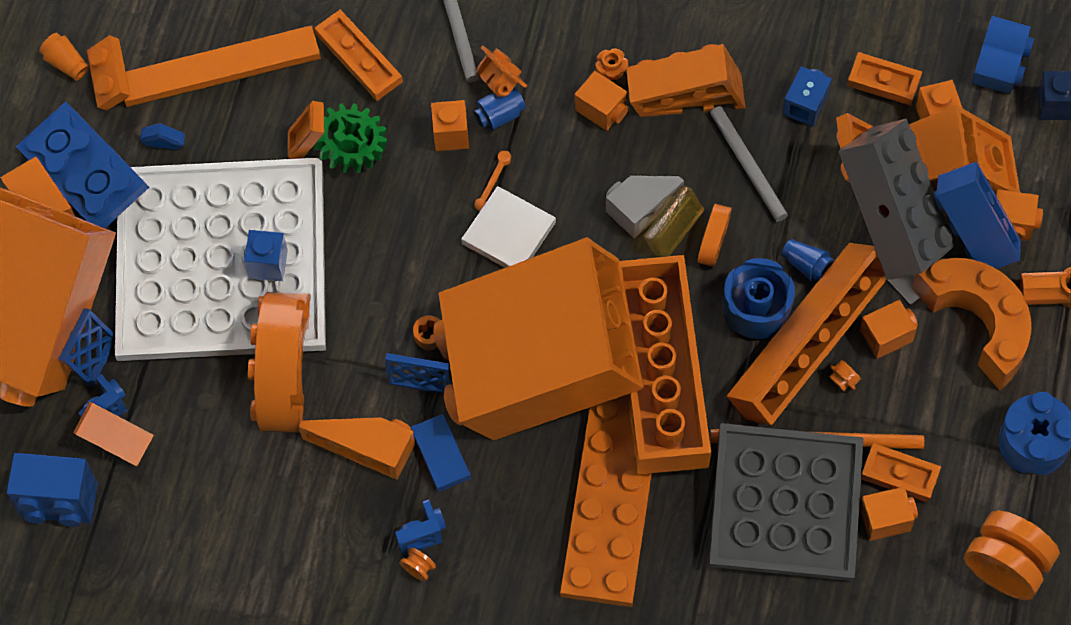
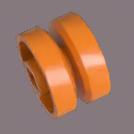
[963,510,1060,600]

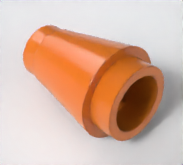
[39,33,89,81]

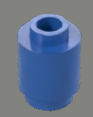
[473,87,526,131]

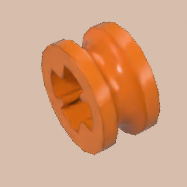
[413,315,440,351]
[399,547,436,581]

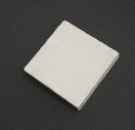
[461,186,556,268]

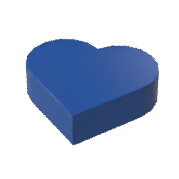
[140,123,185,150]

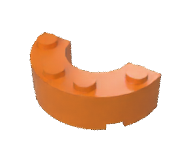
[911,258,1031,391]
[248,292,311,433]

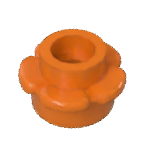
[595,48,628,80]
[829,359,861,392]

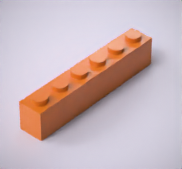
[727,243,887,426]

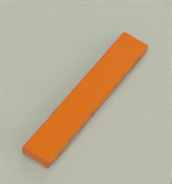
[124,25,321,107]

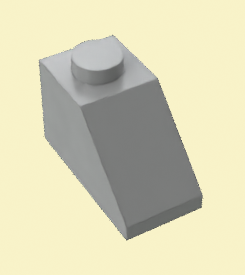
[606,176,684,238]

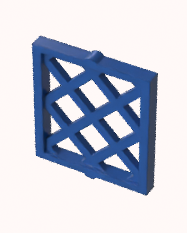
[59,308,115,387]
[385,353,452,394]

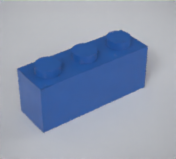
[934,161,1021,269]

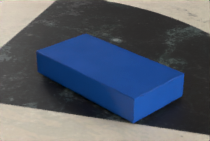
[411,414,471,492]

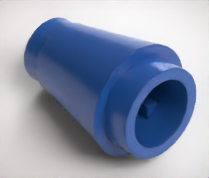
[782,239,835,282]

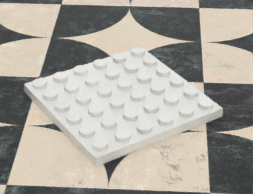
[115,158,326,361]

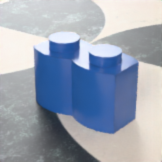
[972,16,1035,94]

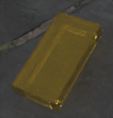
[643,185,705,257]

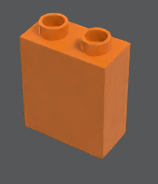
[0,188,116,407]
[433,237,644,440]

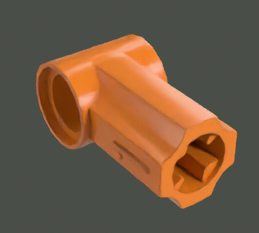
[1020,267,1071,308]

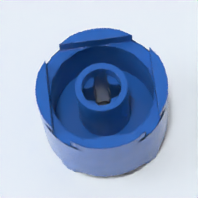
[723,258,795,339]
[999,392,1071,475]

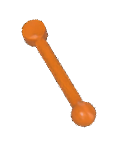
[474,151,511,211]

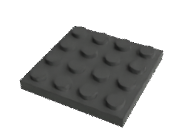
[708,423,863,581]

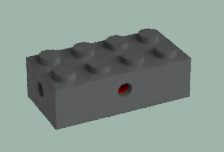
[838,119,954,280]

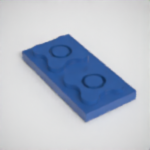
[16,101,150,228]

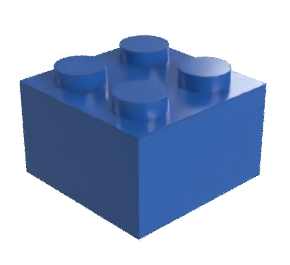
[7,453,98,527]

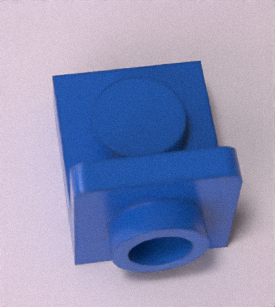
[78,374,127,417]
[395,499,446,557]

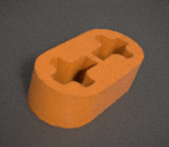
[697,203,732,267]

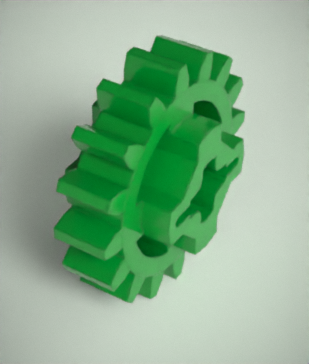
[313,103,387,173]

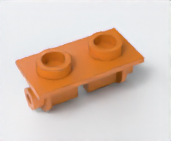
[477,45,527,97]

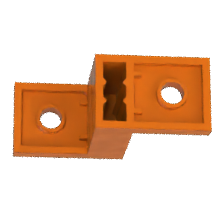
[836,105,1020,194]

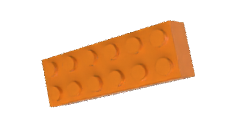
[620,255,711,475]

